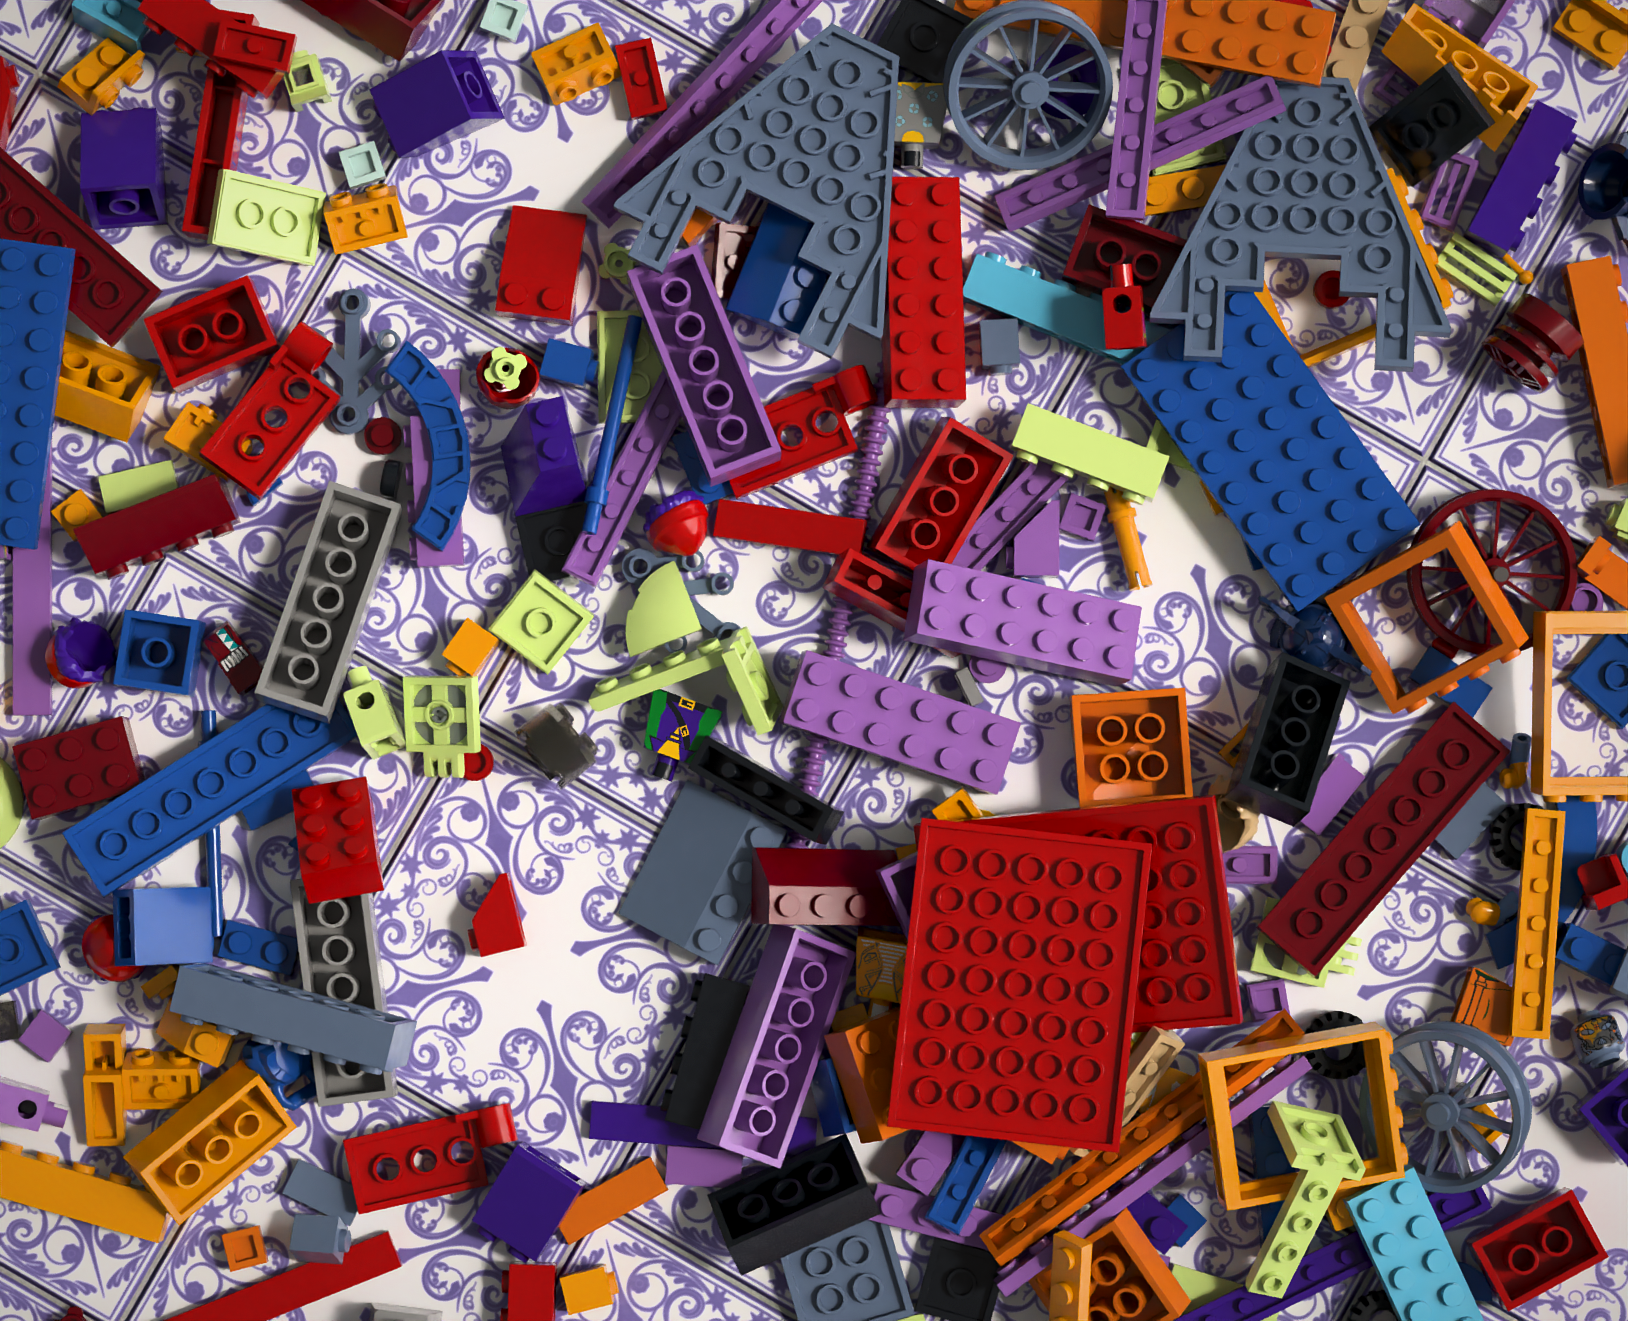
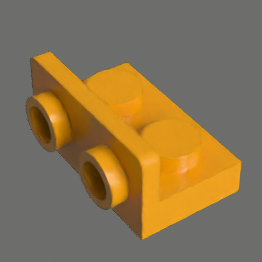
[1551,0,1628,70]
[531,23,621,105]
[57,37,146,116]
[323,183,408,255]
[163,402,253,482]
[121,1048,201,1110]

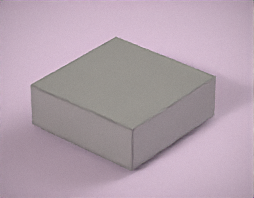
[954,667,984,707]

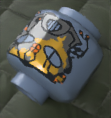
[1569,1010,1625,1069]

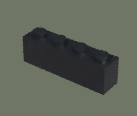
[688,735,844,845]
[660,973,749,1130]

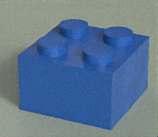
[113,609,206,697]

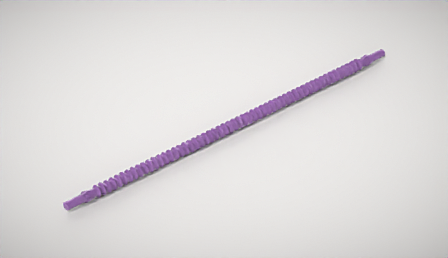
[770,343,891,931]

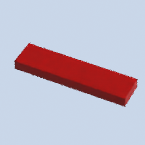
[713,499,867,555]

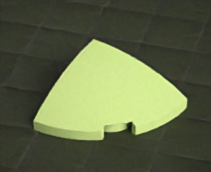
[625,561,702,658]

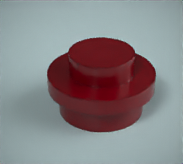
[364,417,402,455]

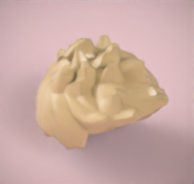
[1208,774,1260,853]

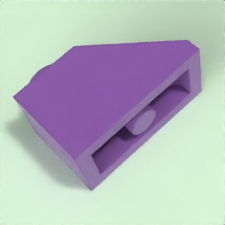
[1005,500,1059,578]
[896,1131,966,1196]

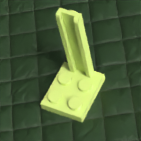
[588,626,783,736]
[1245,1101,1366,1298]

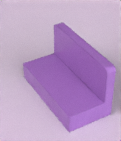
[1300,753,1366,836]

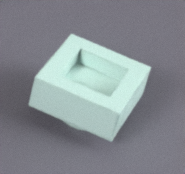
[480,0,528,43]
[338,141,387,190]

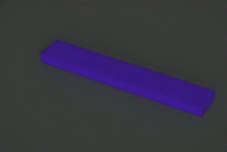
[589,1101,818,1155]

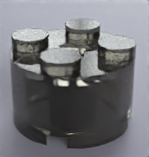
[514,703,598,790]

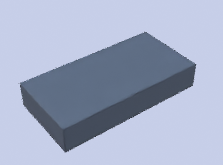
[1434,783,1508,860]
[282,1159,358,1226]

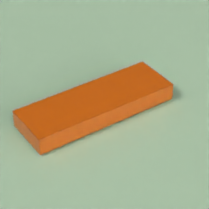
[559,1157,669,1245]

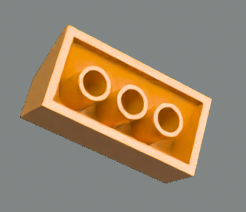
[55,330,161,443]
[123,1059,297,1225]

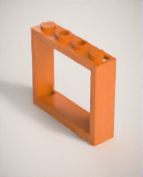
[1324,520,1529,714]

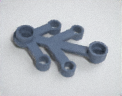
[305,288,401,434]
[622,548,740,653]

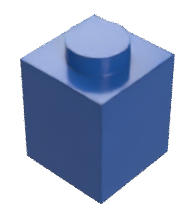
[539,338,599,390]

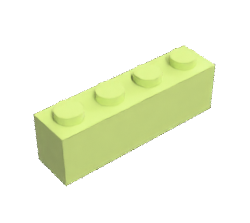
[1011,403,1170,505]

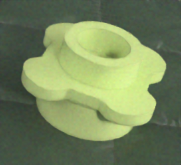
[598,243,637,284]
[484,347,527,390]

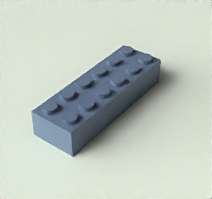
[169,963,417,1075]

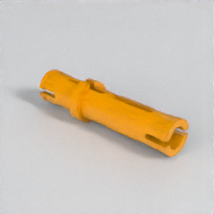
[1104,487,1153,591]

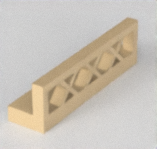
[1070,1026,1185,1158]

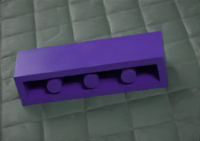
[1463,100,1577,258]

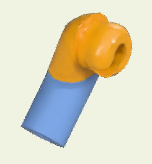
[1499,733,1531,789]
[1465,891,1519,926]

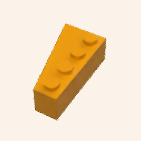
[1381,3,1538,152]

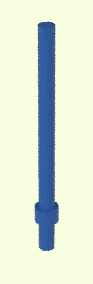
[582,315,643,535]
[198,710,224,937]

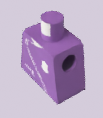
[0,1076,69,1132]

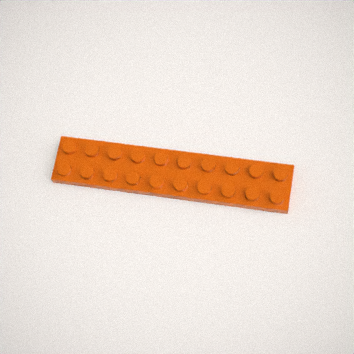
[954,0,1336,88]

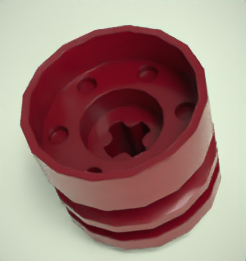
[1481,293,1584,393]

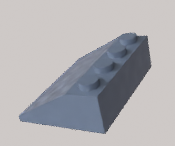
[618,779,787,966]

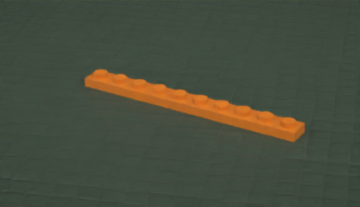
[979,1008,1305,1267]

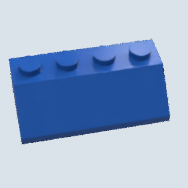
[725,203,828,339]

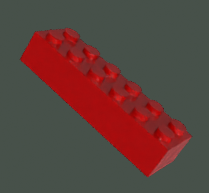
[882,176,966,408]

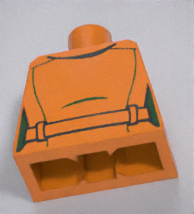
[1450,966,1534,1046]

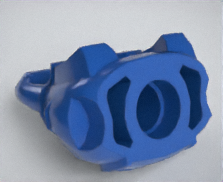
[242,1038,317,1111]

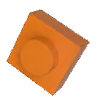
[221,1225,269,1272]

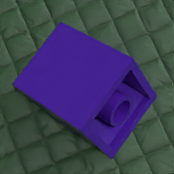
[369,50,505,158]
[80,107,168,230]
[501,396,587,517]
[472,1142,587,1263]

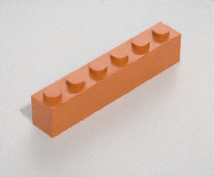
[1561,256,1628,488]

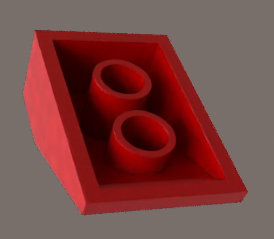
[495,205,587,326]

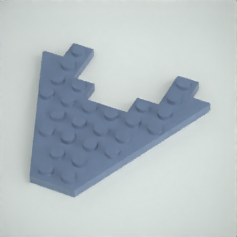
[613,23,899,359]
[1149,77,1451,372]

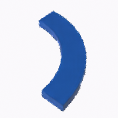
[385,340,471,551]
[1484,795,1598,970]

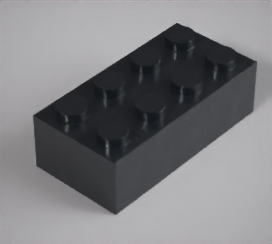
[1225,652,1351,827]
[707,1134,881,1276]

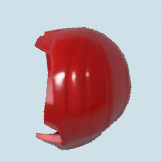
[476,348,540,409]

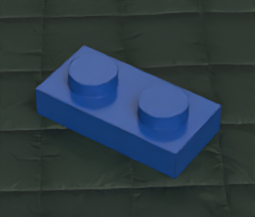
[671,431,734,506]
[218,920,299,976]

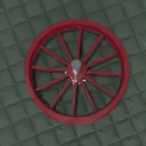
[1406,489,1578,655]

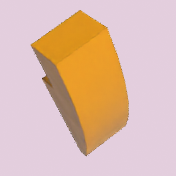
[83,1024,127,1146]

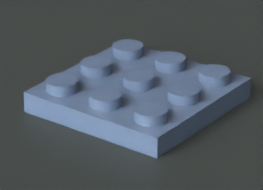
[780,1220,915,1321]

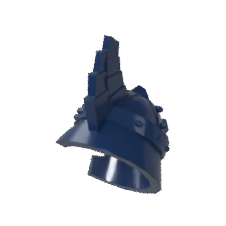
[1578,131,1628,248]
[1258,596,1372,676]

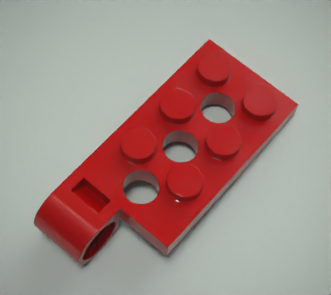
[199,321,341,500]
[729,365,879,500]
[343,1103,518,1215]

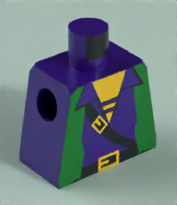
[643,689,723,782]

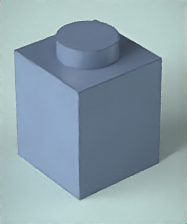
[979,318,1020,375]
[289,1214,351,1264]

